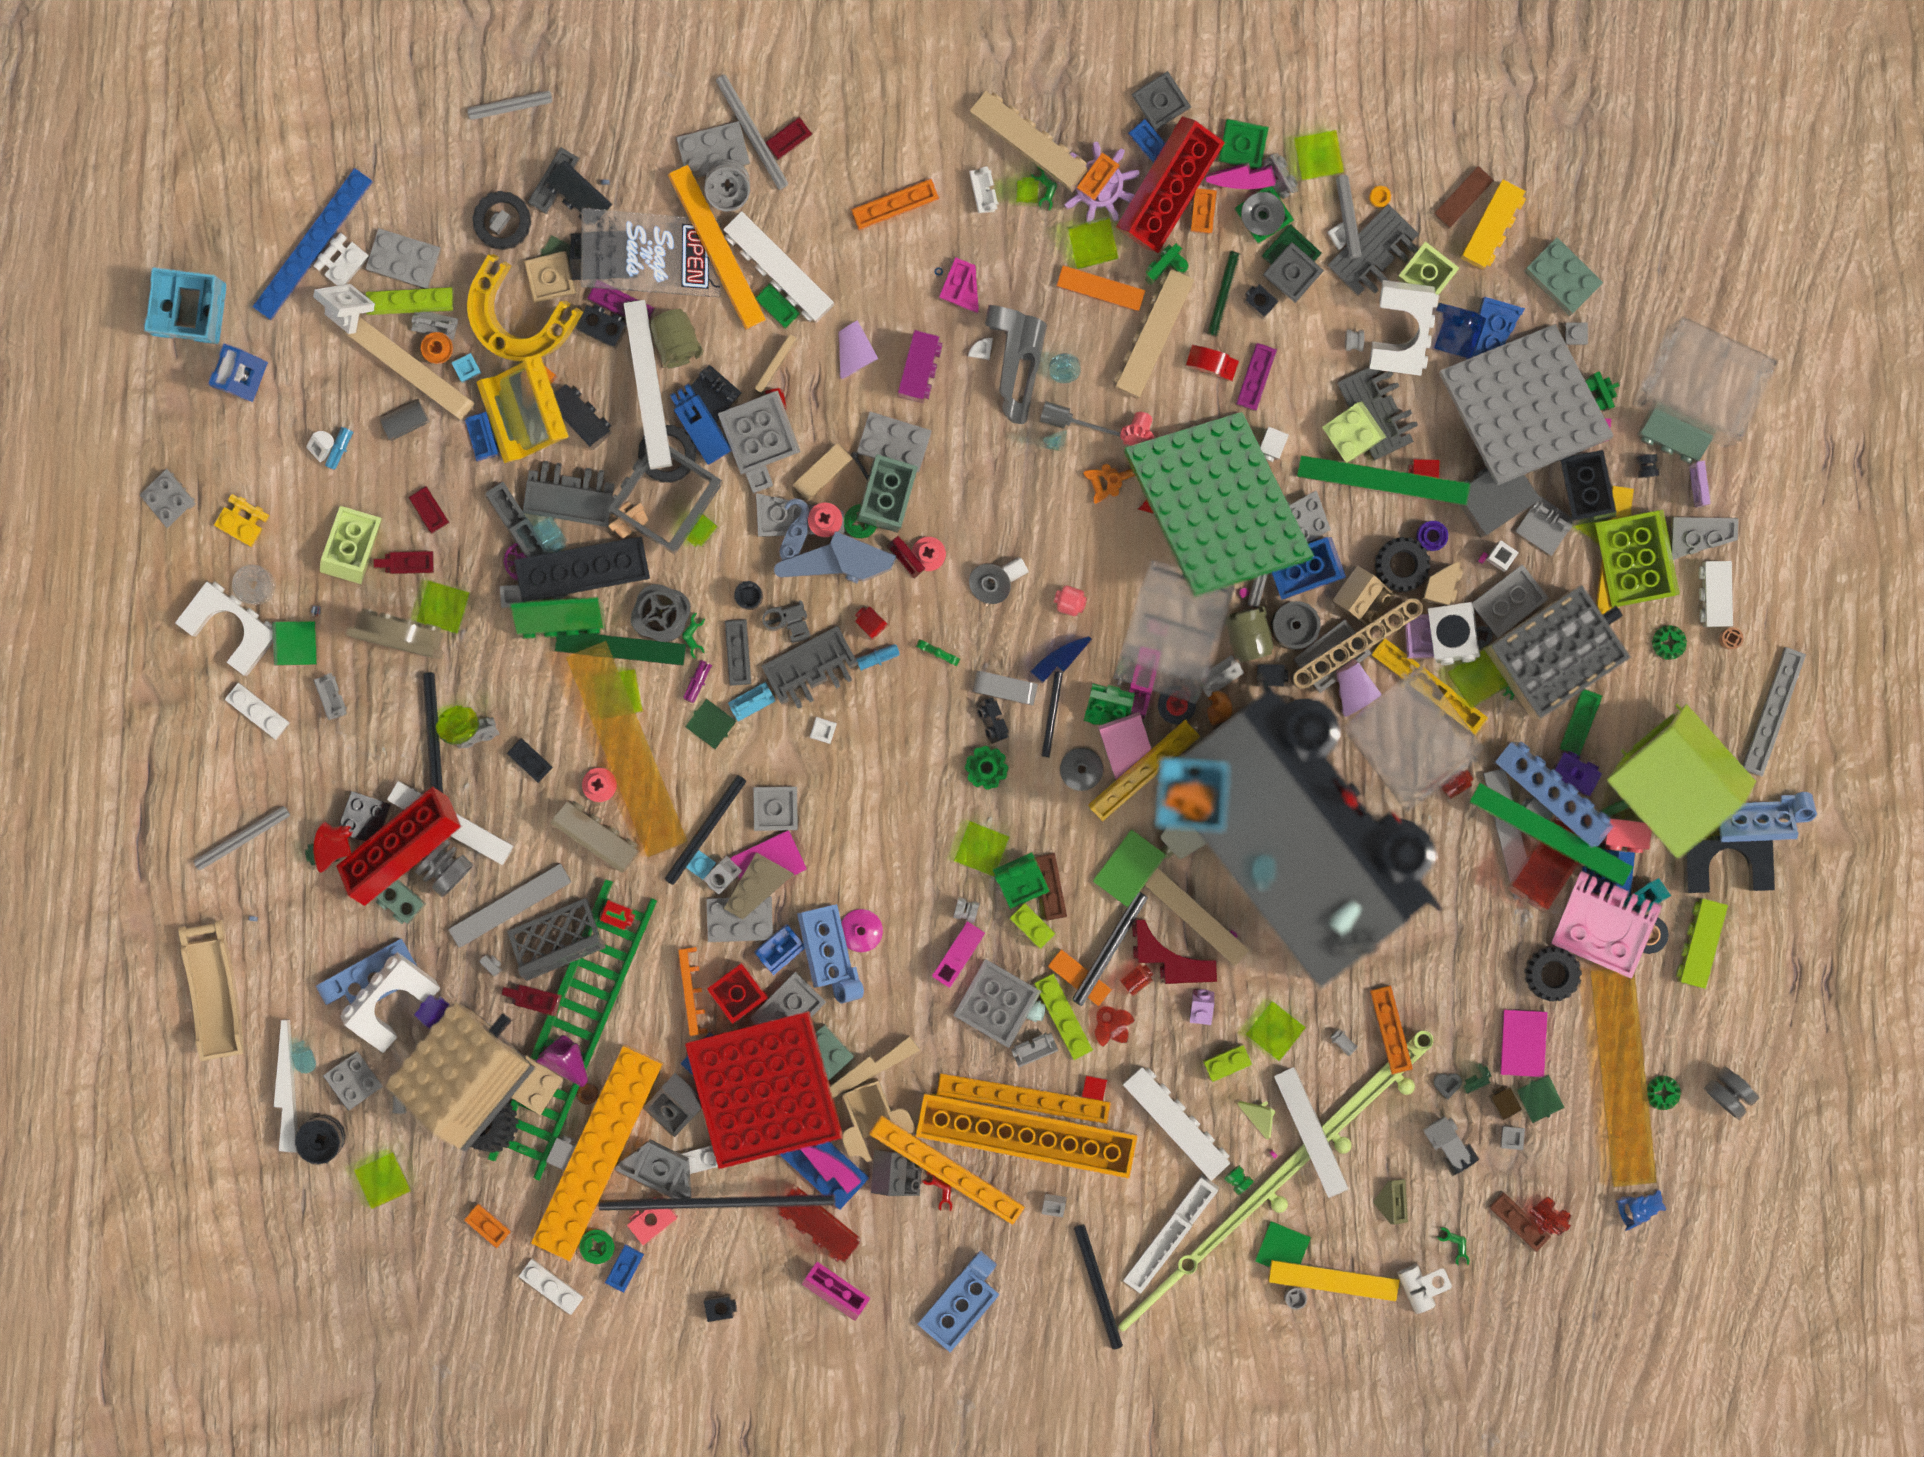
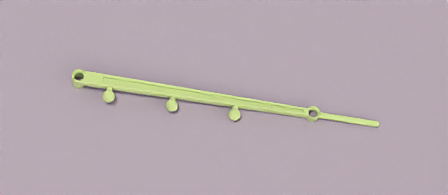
[1118,1031,1434,1331]

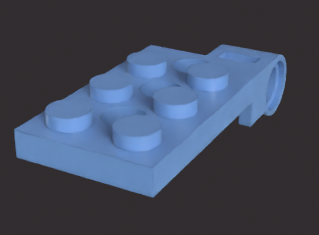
[1718,792,1817,842]
[797,904,864,1004]
[315,938,417,1005]
[917,1250,1000,1353]

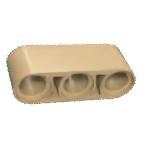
[793,443,853,501]

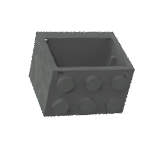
[1459,468,1540,538]

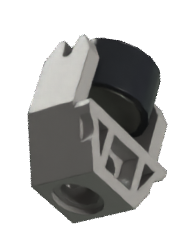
[1423,1116,1479,1176]

